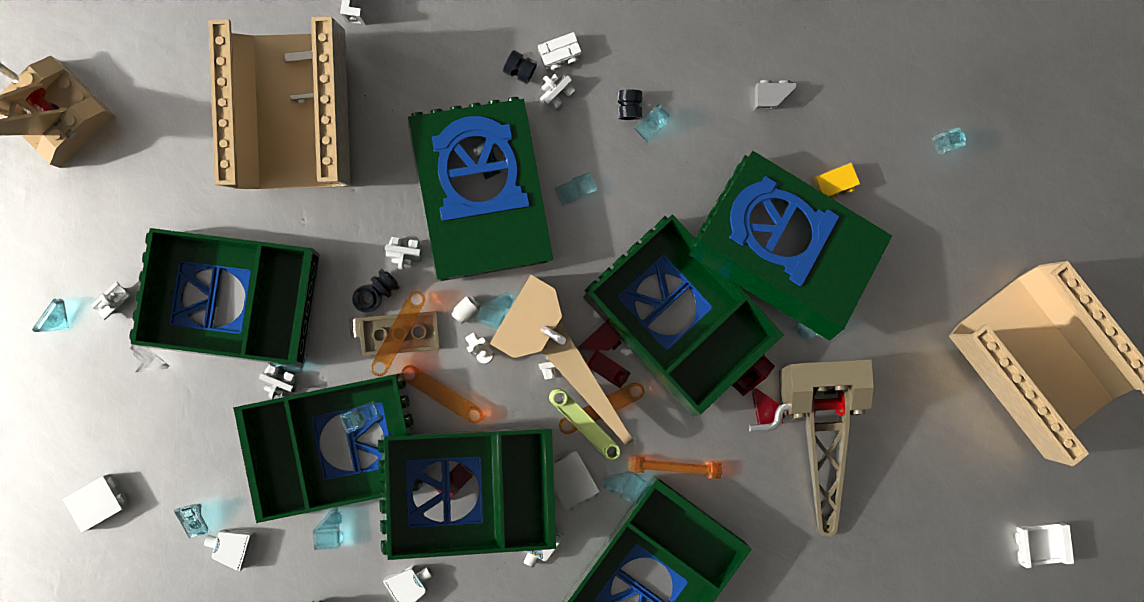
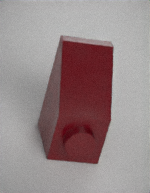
[579,322,622,351]
[587,349,631,389]
[732,355,775,396]
[751,388,785,424]
[435,463,474,499]

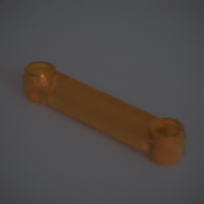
[371,291,425,377]
[401,365,483,424]
[559,382,645,434]
[628,456,722,479]

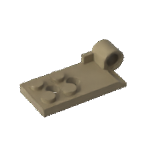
[349,311,439,356]

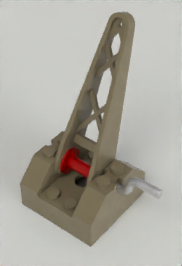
[749,359,874,537]

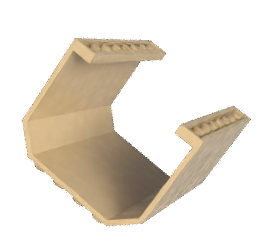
[208,16,351,189]
[949,261,1144,466]

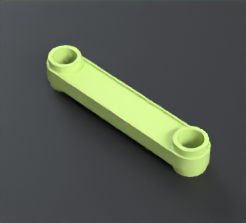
[549,388,620,460]

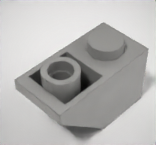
[755,80,796,109]

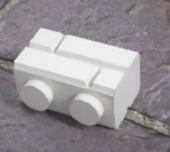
[538,32,582,71]

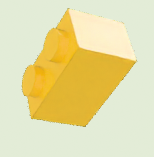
[812,163,860,199]

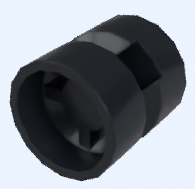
[503,50,538,85]
[618,89,642,120]

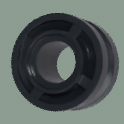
[370,268,400,298]
[352,284,382,313]

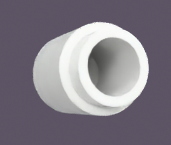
[451,296,480,324]

